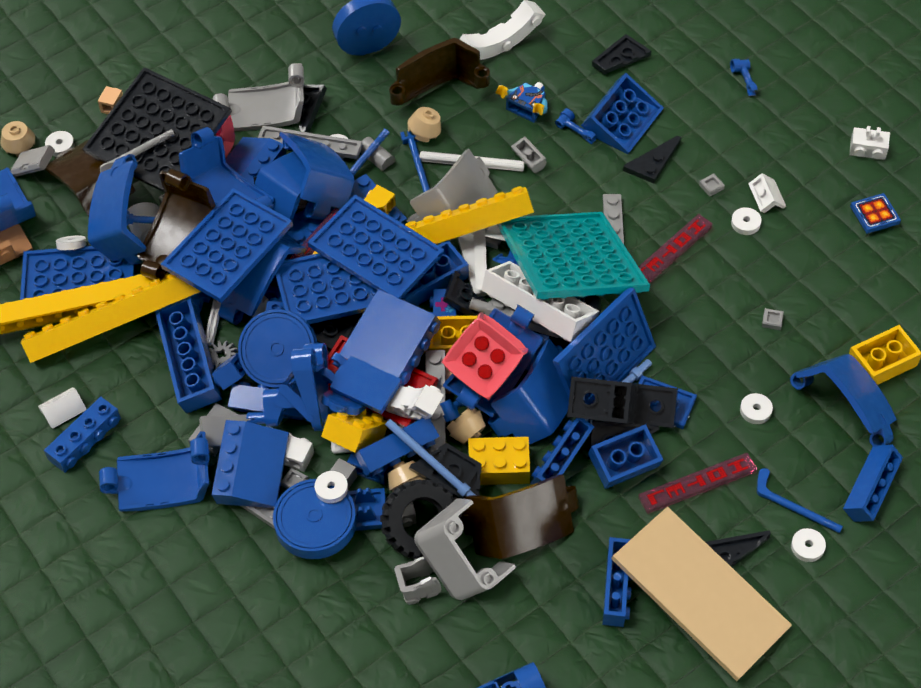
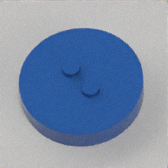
[332,0,401,55]
[238,309,317,388]
[273,479,357,559]

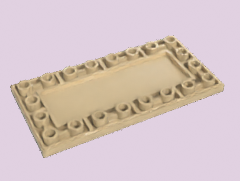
[611,506,792,681]

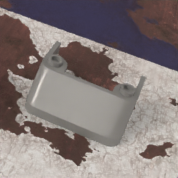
[414,498,516,600]

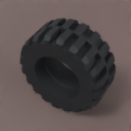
[380,479,462,559]

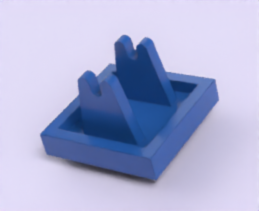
[348,488,386,531]

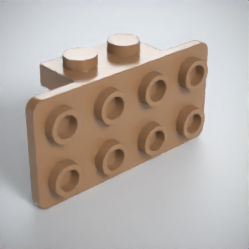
[0,224,33,265]

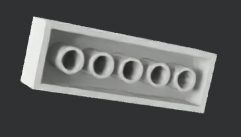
[481,261,600,342]

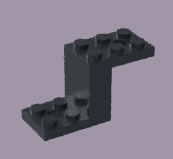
[567,377,678,428]

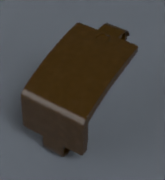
[389,38,490,106]
[45,140,136,217]
[137,169,216,281]
[460,474,579,559]

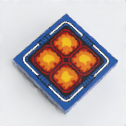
[850,193,901,234]

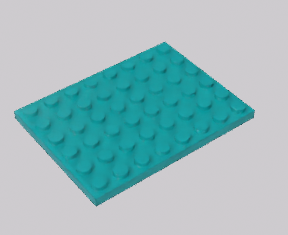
[497,212,650,300]

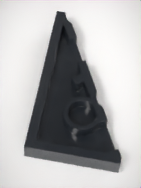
[299,85,327,133]
[623,136,681,184]
[588,420,659,459]
[705,530,771,567]

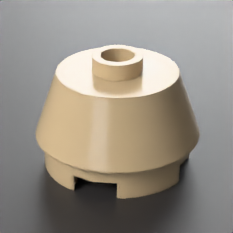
[407,107,441,142]
[0,121,35,157]
[446,408,486,444]
[387,461,426,492]

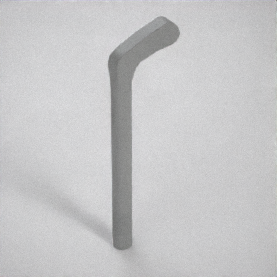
[100,129,175,173]

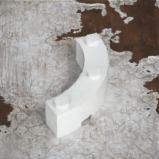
[460,0,546,60]
[385,385,444,420]

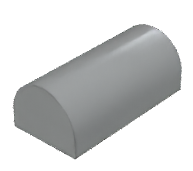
[511,136,547,173]
[360,137,395,171]

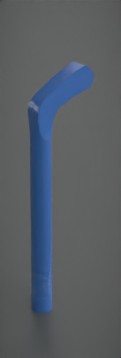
[350,128,390,176]
[757,468,843,534]

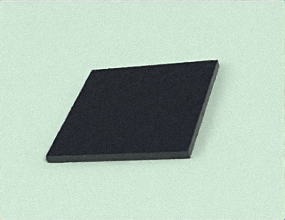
[82,67,232,193]

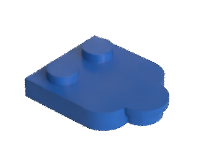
[321,389,367,416]

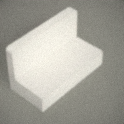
[748,173,786,213]
[38,387,86,428]

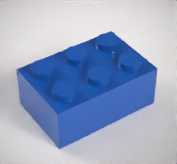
[588,424,663,489]

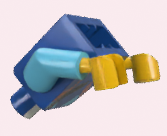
[495,82,548,123]

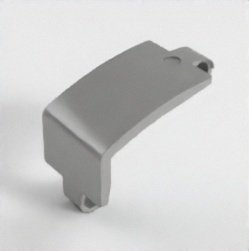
[212,63,304,131]
[407,149,497,245]

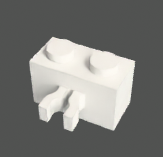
[849,126,890,160]

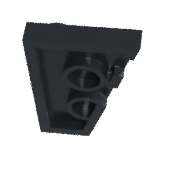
[592,34,652,74]
[442,270,487,316]

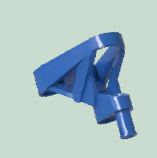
[246,343,329,431]

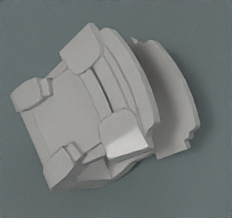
[394,557,441,605]

